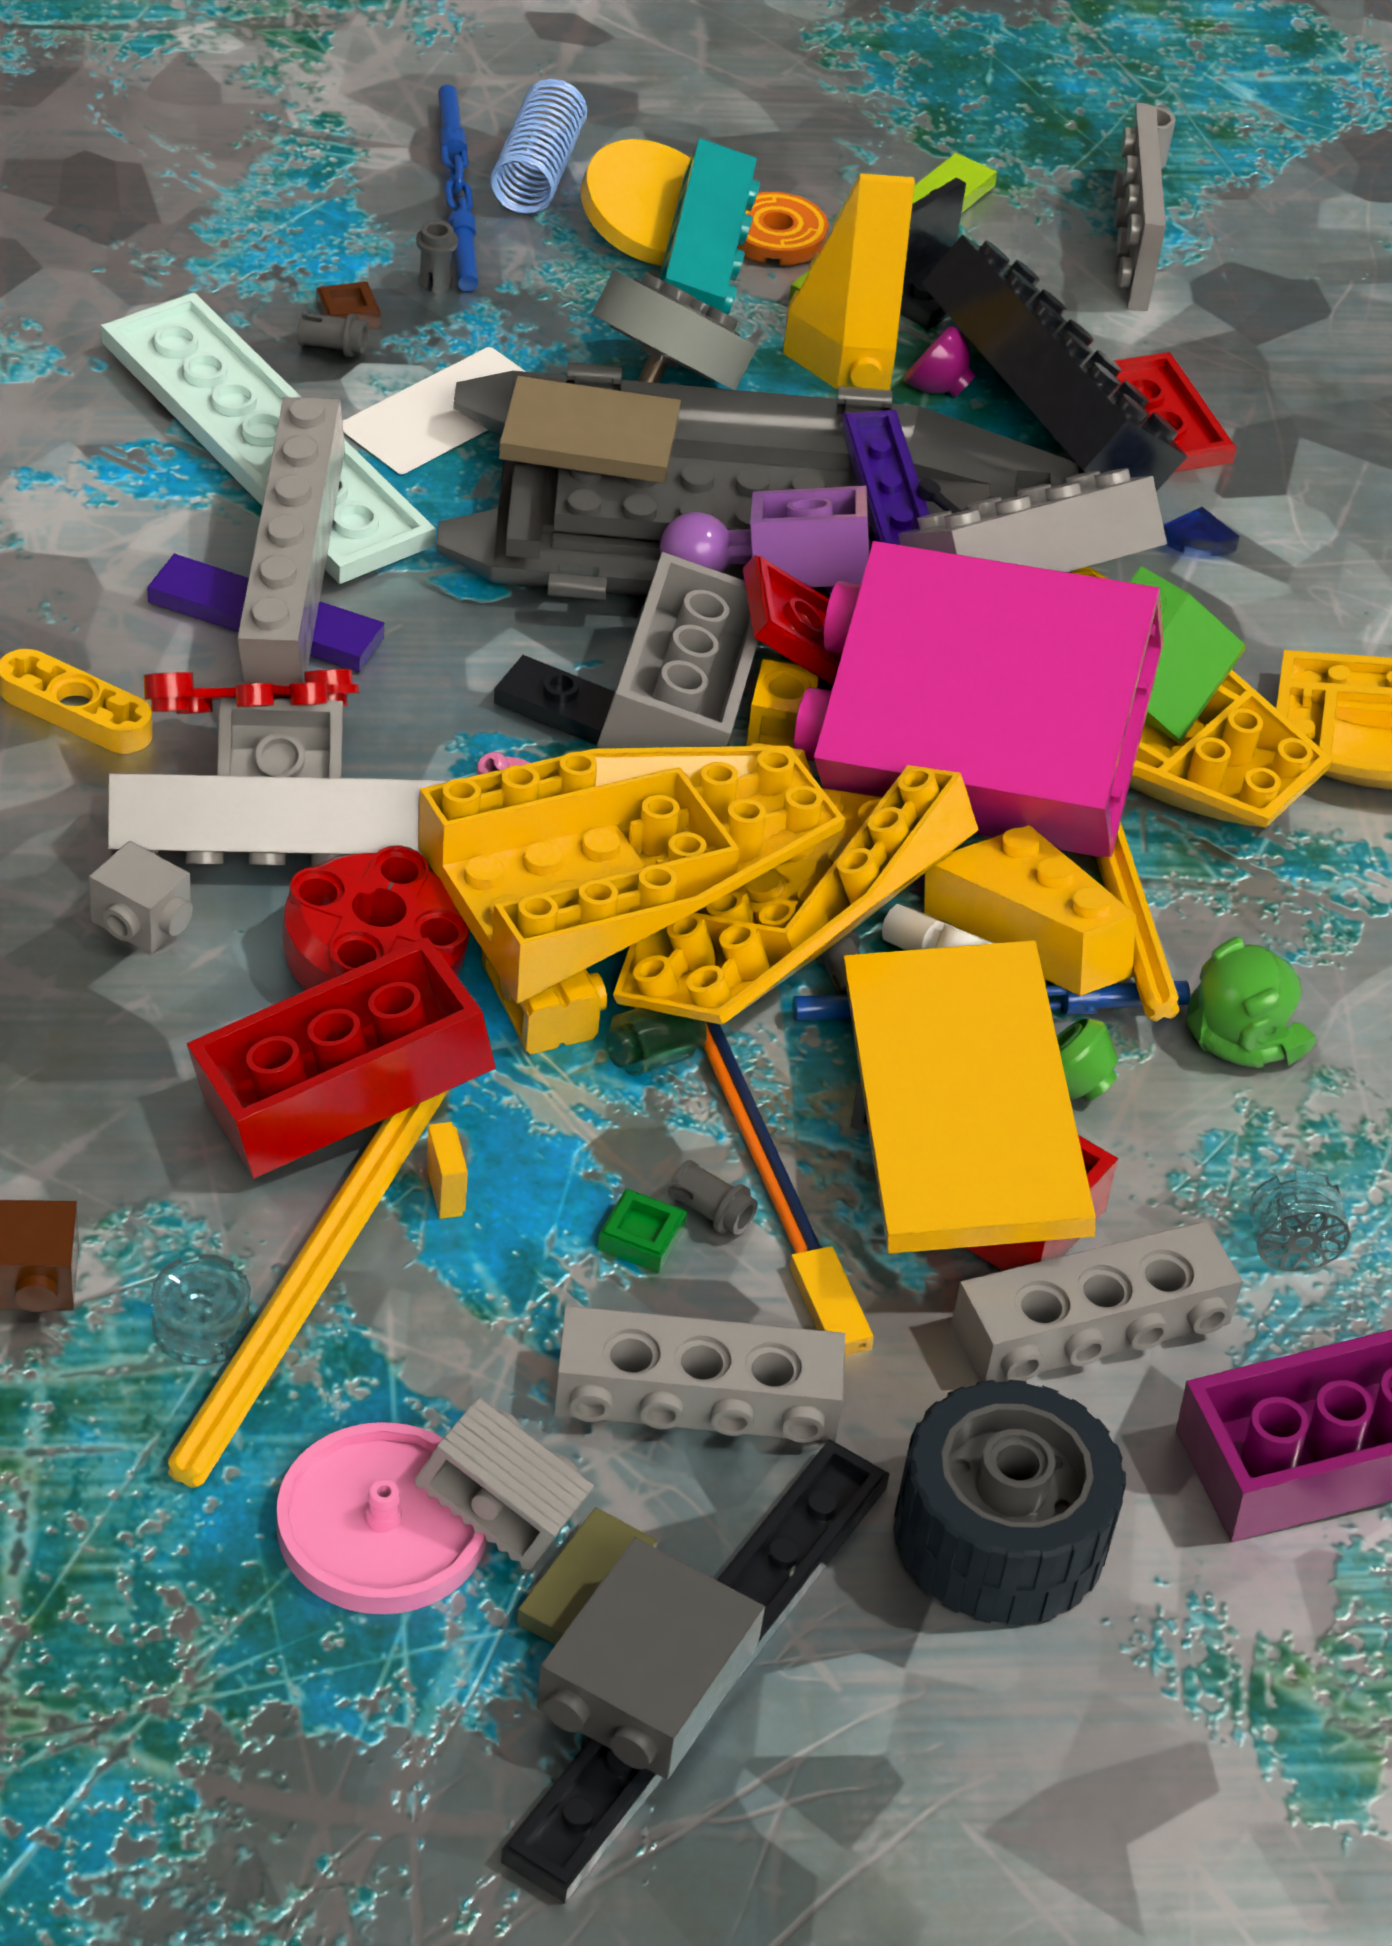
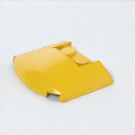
[1276,650,1392,790]

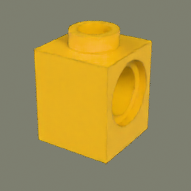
[746,659,820,748]

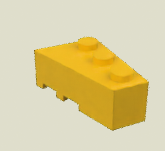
[924,825,1136,996]

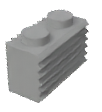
[415,1397,595,1570]

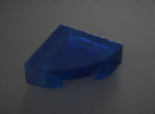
[1163,507,1240,557]

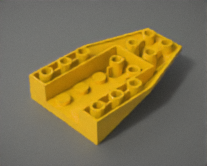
[613,742,979,1025]
[418,746,845,1004]

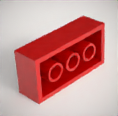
[186,937,496,1179]

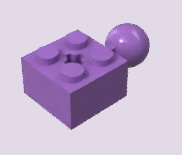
[660,486,870,593]

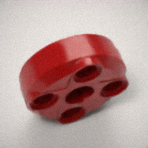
[282,846,470,990]

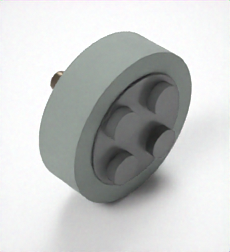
[591,270,758,390]

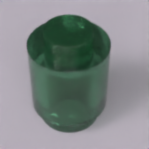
[605,1008,707,1076]

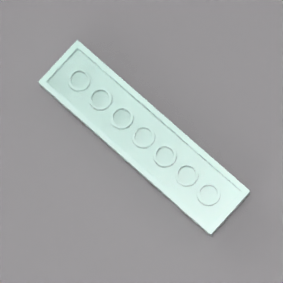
[101,292,436,584]

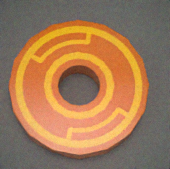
[737,192,829,266]

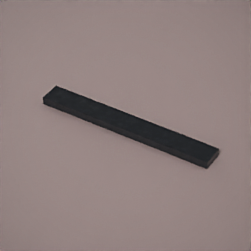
[501,1439,890,1903]

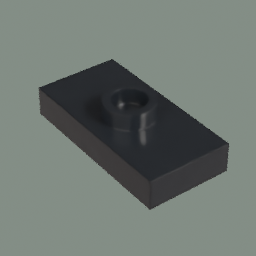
[494,655,615,745]

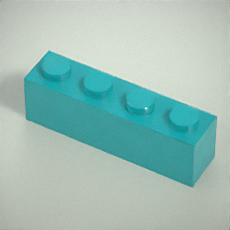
[659,138,760,315]

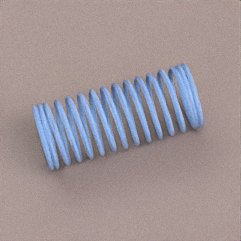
[490,78,587,215]

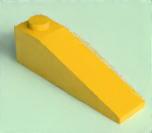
[783,173,915,390]

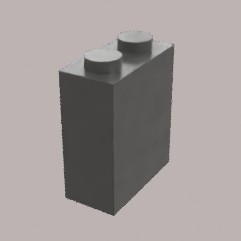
[536,1537,765,1780]

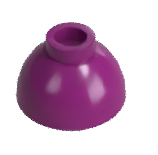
[905,326,976,399]

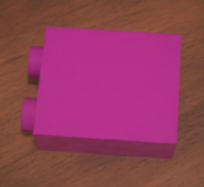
[794,541,1164,857]

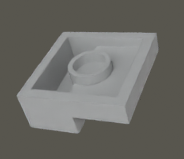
[217,698,343,778]

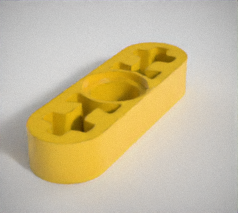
[0,649,153,754]

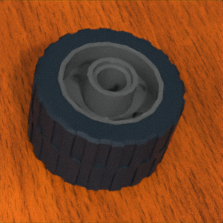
[893,1379,1126,1625]

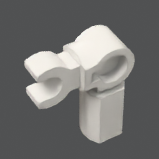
[882,904,993,950]

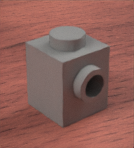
[89,841,193,954]

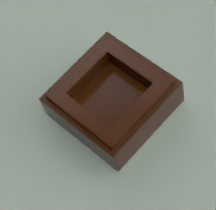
[316,281,381,329]

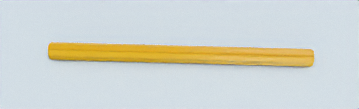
[168,1090,449,1488]

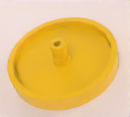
[580,139,690,266]

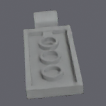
[1112,102,1176,311]

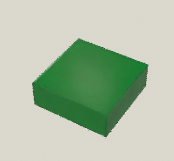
[597,1188,688,1273]

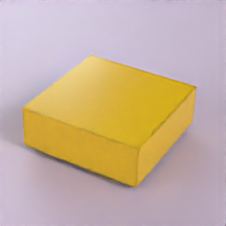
[427,1122,468,1219]

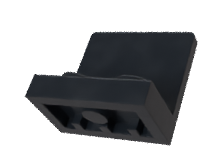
[900,178,966,330]

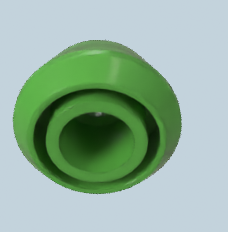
[1057,1018,1118,1101]

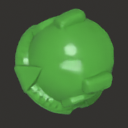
[1186,937,1316,1068]

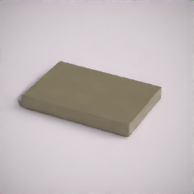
[499,376,681,483]

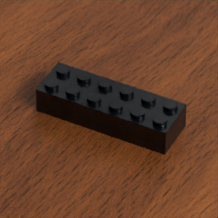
[921,235,1188,492]

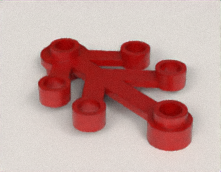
[143,669,360,714]

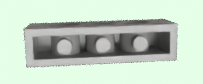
[951,1221,1243,1382]
[554,1305,845,1443]

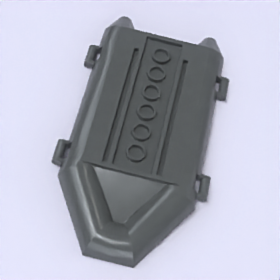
[436,362,1078,600]

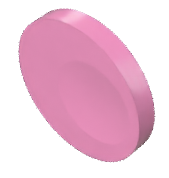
[277,1422,487,1614]

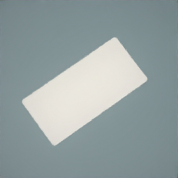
[342,347,526,474]

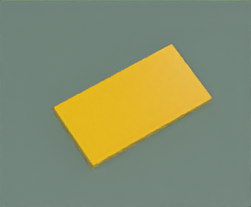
[844,940,1096,1254]

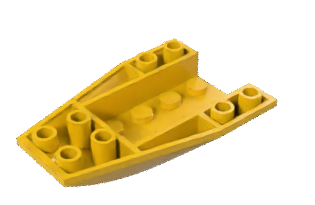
[1068,566,1333,827]

